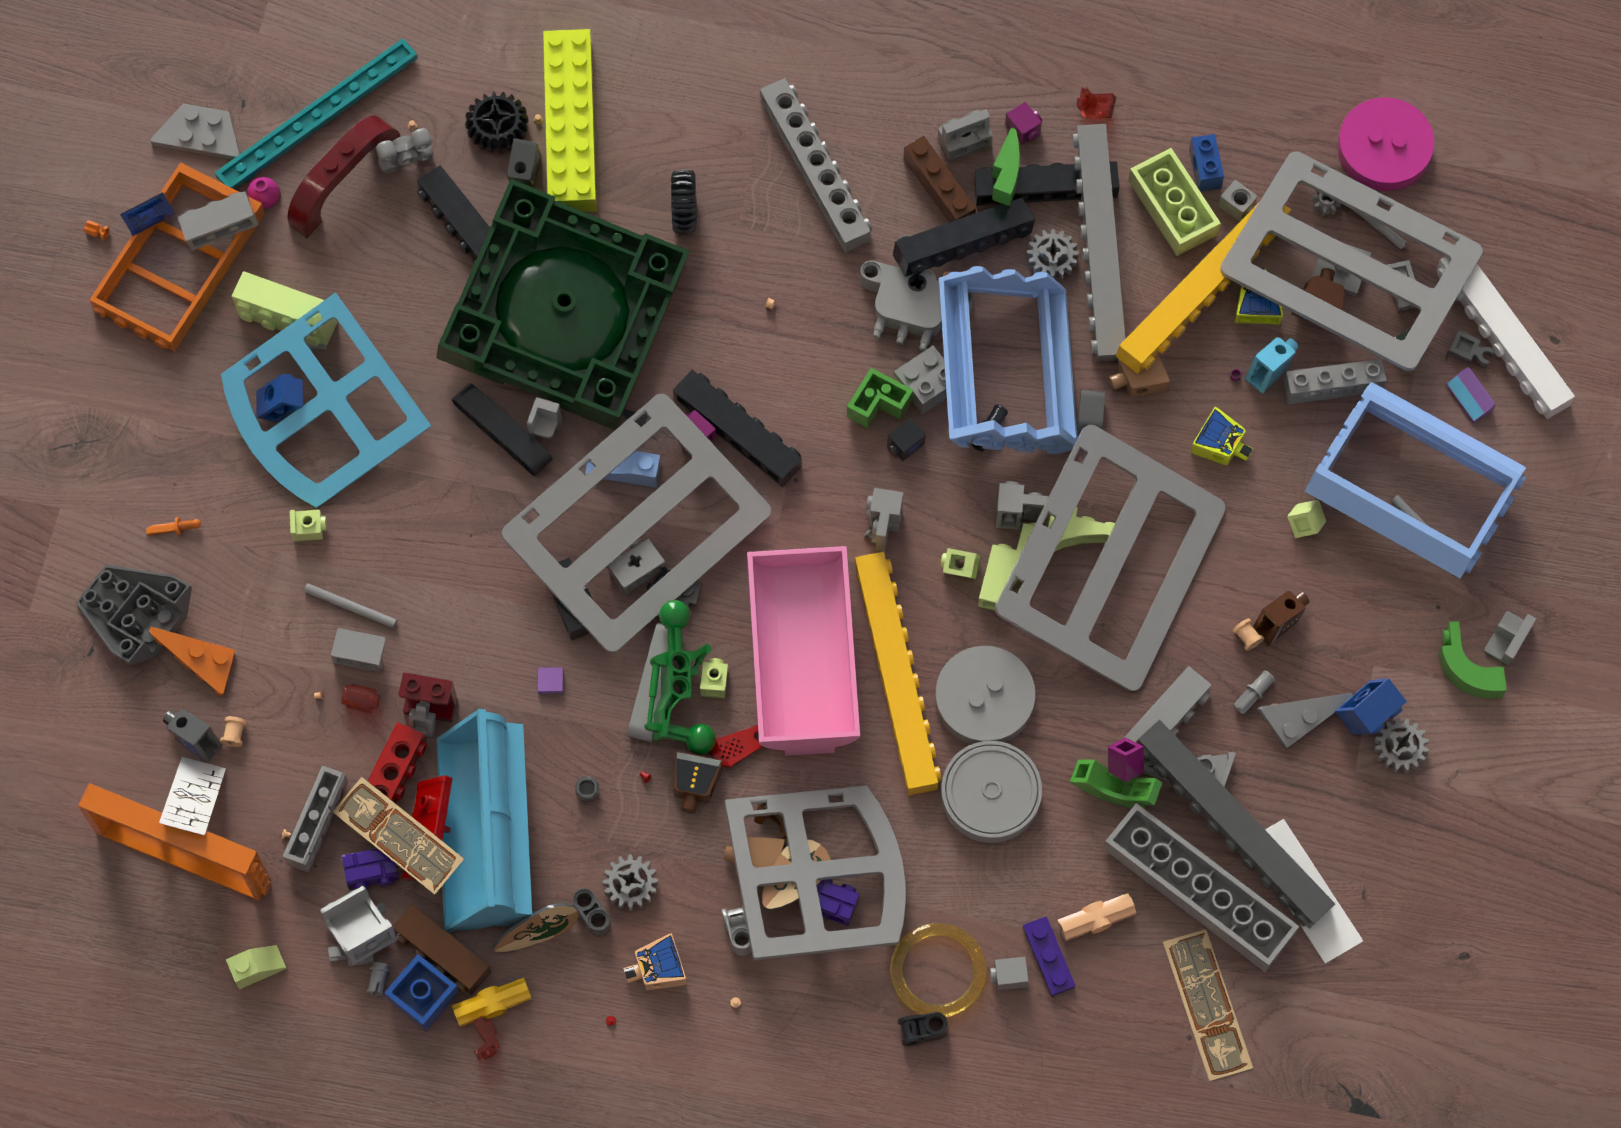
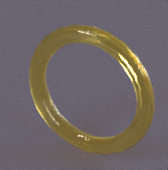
[890,923,987,1016]

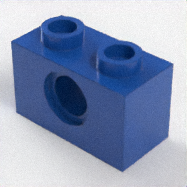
[1189,134,1224,192]
[256,374,303,422]

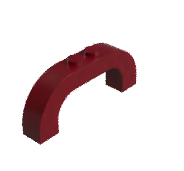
[287,115,401,238]

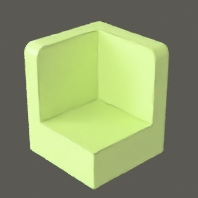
[1287,499,1326,538]

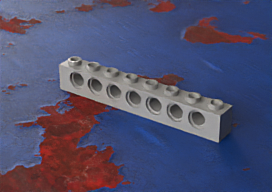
[760,78,873,253]

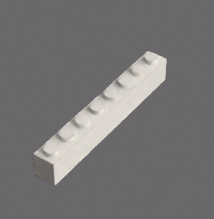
[1437,257,1575,419]

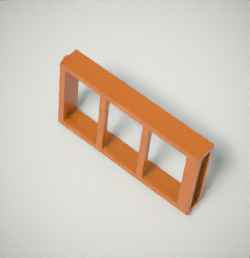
[89,162,265,351]
[78,783,271,901]

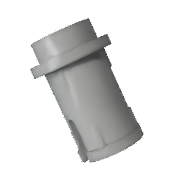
[367,962,390,996]

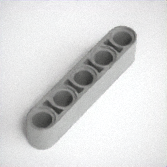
[627,623,675,742]

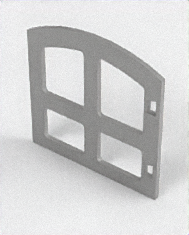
[724,785,906,960]

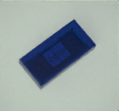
[120,192,175,236]

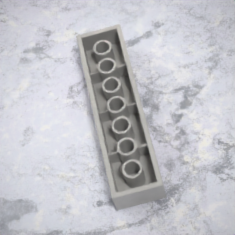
[1104,803,1299,973]

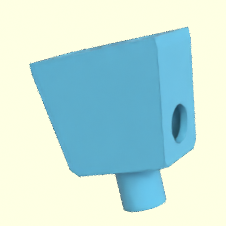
[1245,337,1298,394]

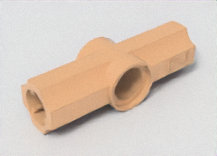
[1057,893,1136,942]

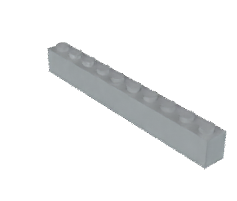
[1072,124,1126,362]

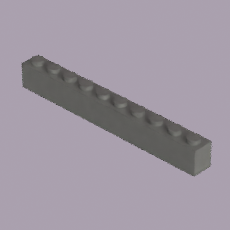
[1136,719,1335,929]

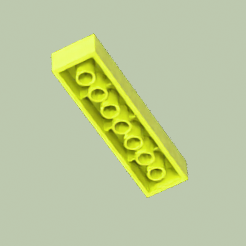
[543,29,597,212]

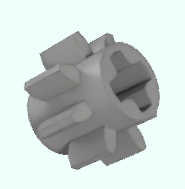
[1311,191,1341,217]

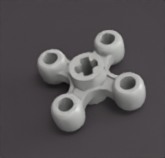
[376,128,434,174]

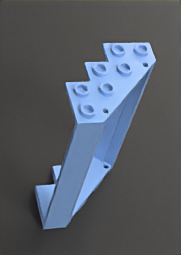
[939,266,1078,454]
[1305,382,1526,579]

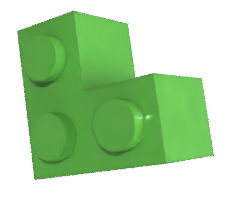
[847,368,913,429]

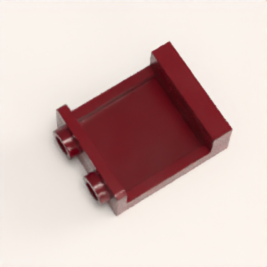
[398,672,458,723]

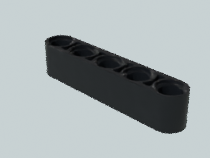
[451,383,553,476]

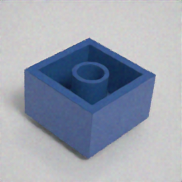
[1334,678,1407,735]
[384,954,459,1031]

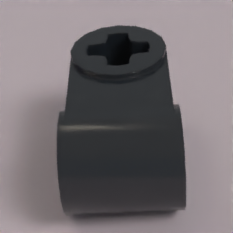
[898,1012,948,1046]

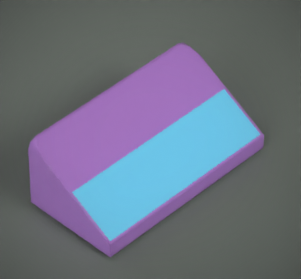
[1446,367,1496,423]

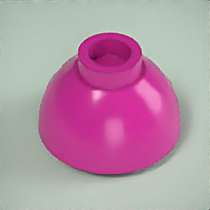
[247,177,280,209]

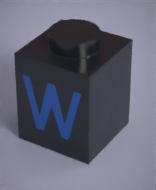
[887,418,926,461]

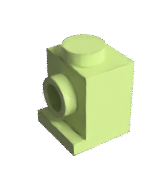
[290,510,327,541]
[941,548,980,579]
[700,658,728,698]

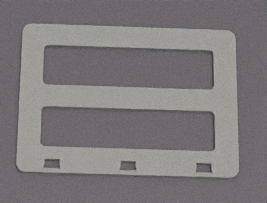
[1220,152,1483,371]
[502,394,771,653]
[995,425,1226,692]

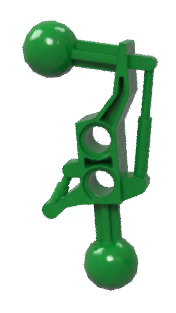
[644,600,716,755]

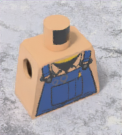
[623,933,687,990]

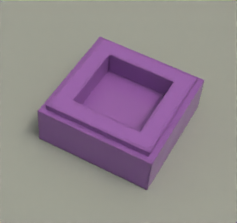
[538,667,563,694]

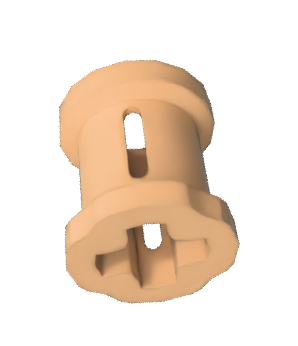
[1232,618,1264,651]
[220,716,247,747]

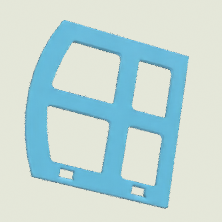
[221,292,432,508]

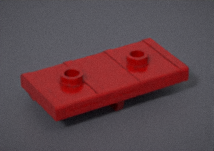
[401,775,453,881]

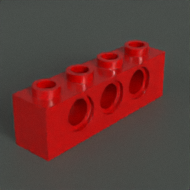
[367,722,427,803]

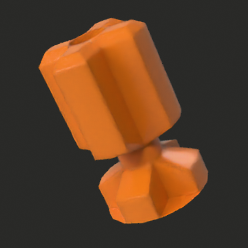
[83,220,110,240]

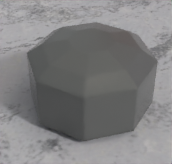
[575,777,599,802]

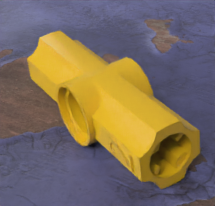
[452,977,532,1027]

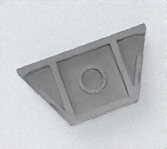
[150,103,240,160]

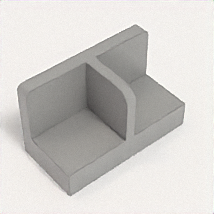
[527,397,562,440]
[1484,611,1537,666]
[330,628,386,673]

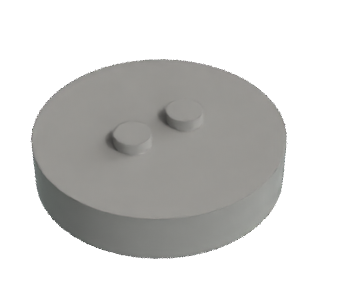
[935,646,1035,745]
[941,741,1042,843]

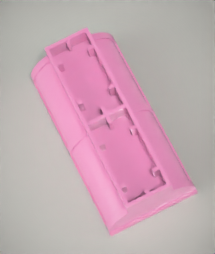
[747,546,860,756]

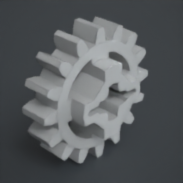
[1026,229,1079,279]
[1374,718,1429,773]
[603,854,658,911]

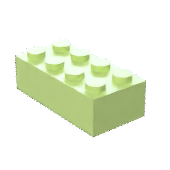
[1128,148,1221,256]
[232,271,338,346]

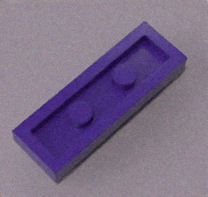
[1022,916,1076,997]

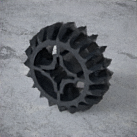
[465,91,529,153]
[671,169,697,234]

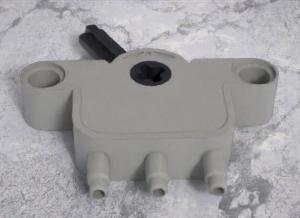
[860,235,974,352]

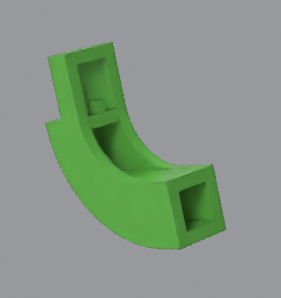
[1438,621,1507,699]
[1070,760,1162,808]

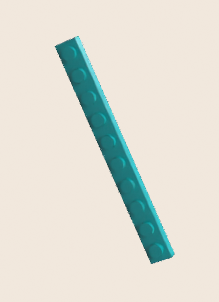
[215,38,418,190]

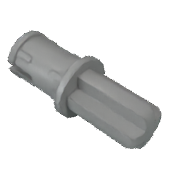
[1233,670,1276,714]

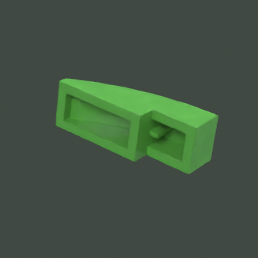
[992,128,1020,206]

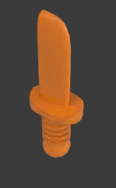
[146,517,201,535]

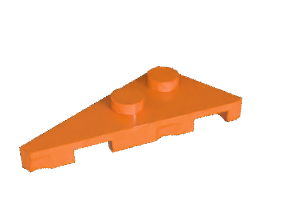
[148,627,235,697]

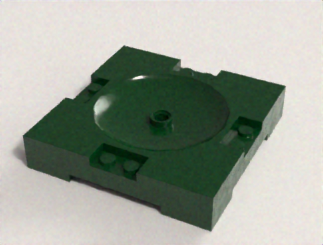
[436,179,689,430]

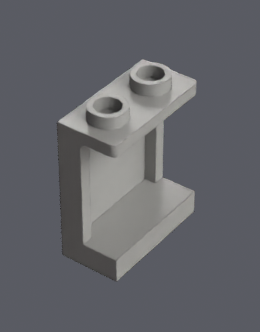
[320,886,397,965]

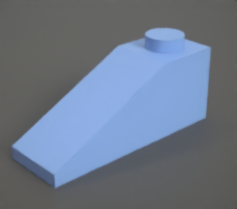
[585,451,661,488]

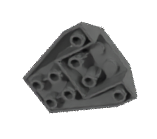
[76,565,192,665]

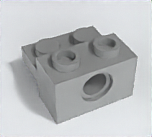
[937,109,993,162]
[894,346,947,415]
[996,481,1048,530]
[866,488,903,553]

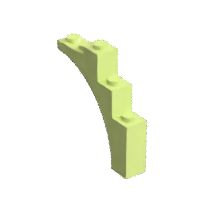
[978,507,1115,610]

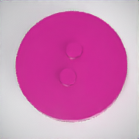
[1337,97,1434,191]

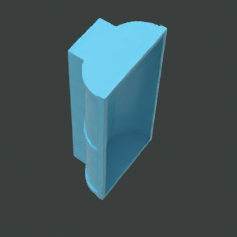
[436,709,532,933]

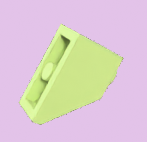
[226,945,287,990]

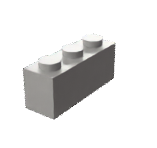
[178,191,259,251]

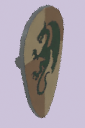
[762,840,831,911]
[493,903,579,952]

